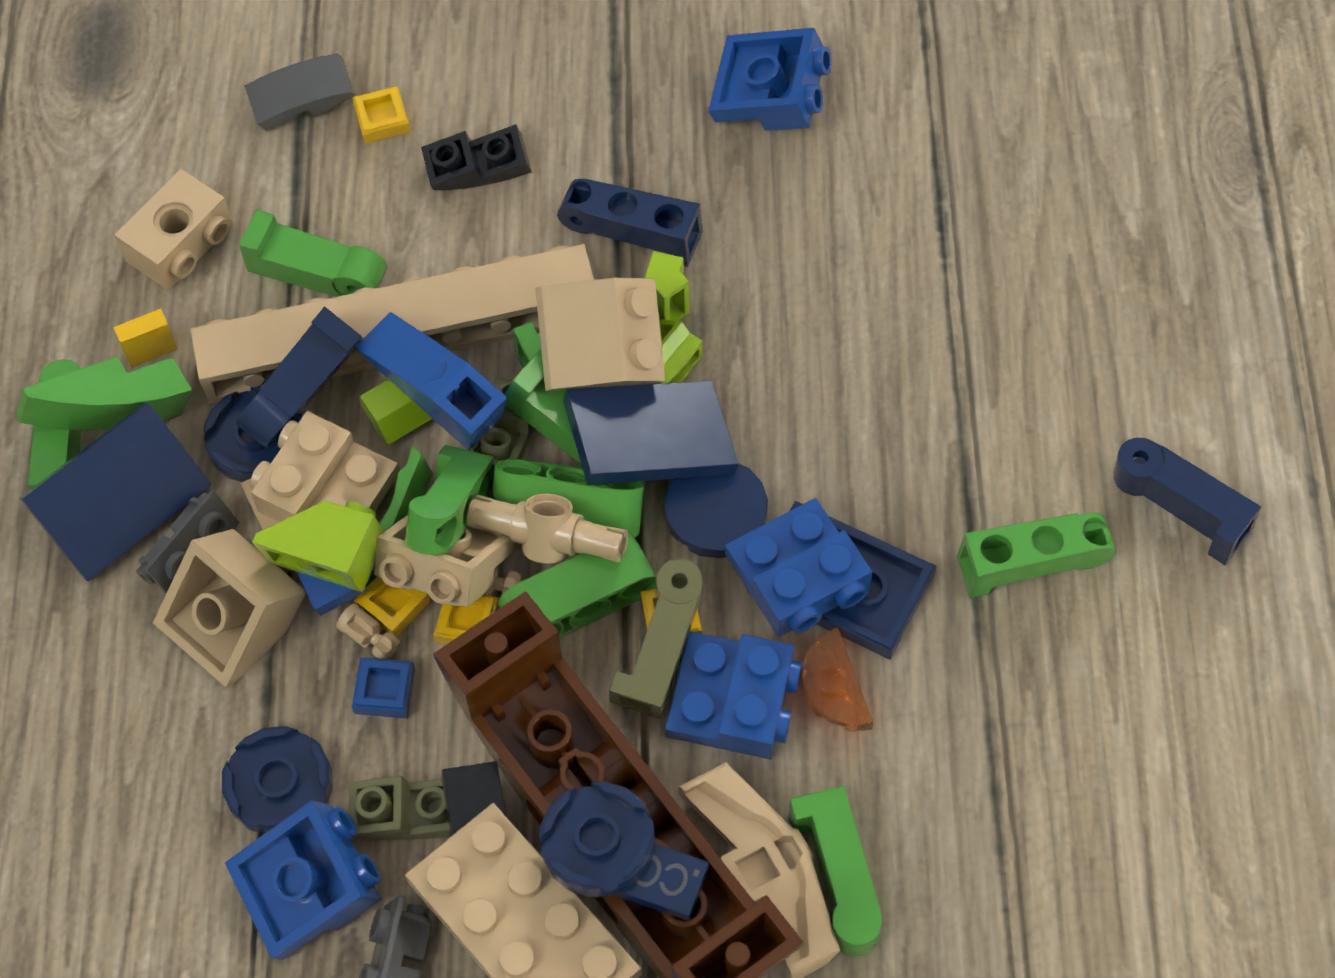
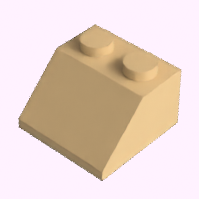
[535,277,665,391]
[153,529,306,687]

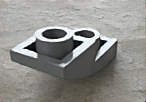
[244,53,356,131]

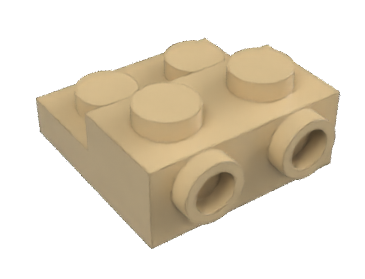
[250,411,400,522]
[374,515,520,607]

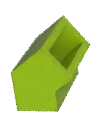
[645,251,690,322]
[650,319,703,385]
[360,379,432,445]

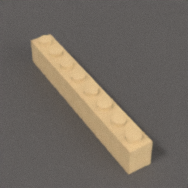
[190,244,594,404]

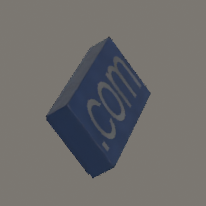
[614,844,709,921]

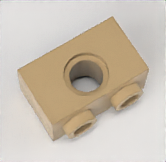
[114,169,234,291]

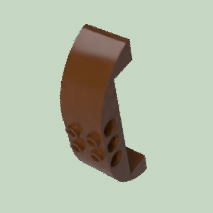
[433,591,804,978]

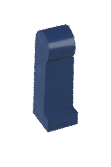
[557,178,703,267]
[236,306,363,448]
[1113,437,1261,566]

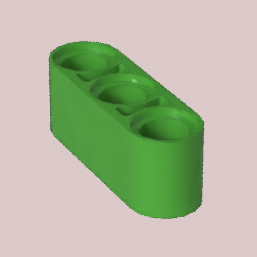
[492,459,644,537]
[498,534,657,638]

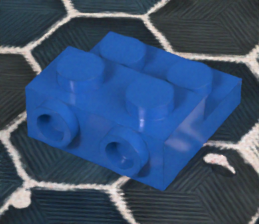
[708,27,832,131]
[725,498,872,638]
[665,631,803,760]
[225,800,382,960]

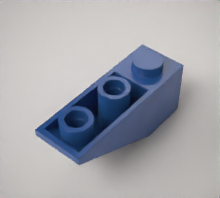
[355,312,507,451]

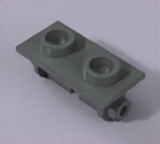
[136,490,239,593]
[359,895,433,978]

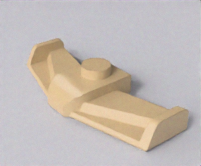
[677,762,841,978]

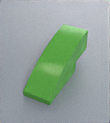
[15,356,192,431]

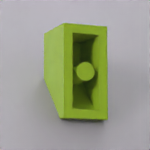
[252,500,385,592]

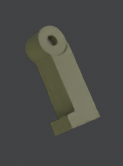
[609,558,703,719]

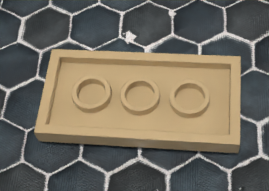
[405,803,642,978]

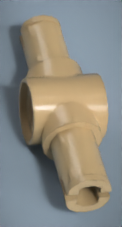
[467,493,628,564]

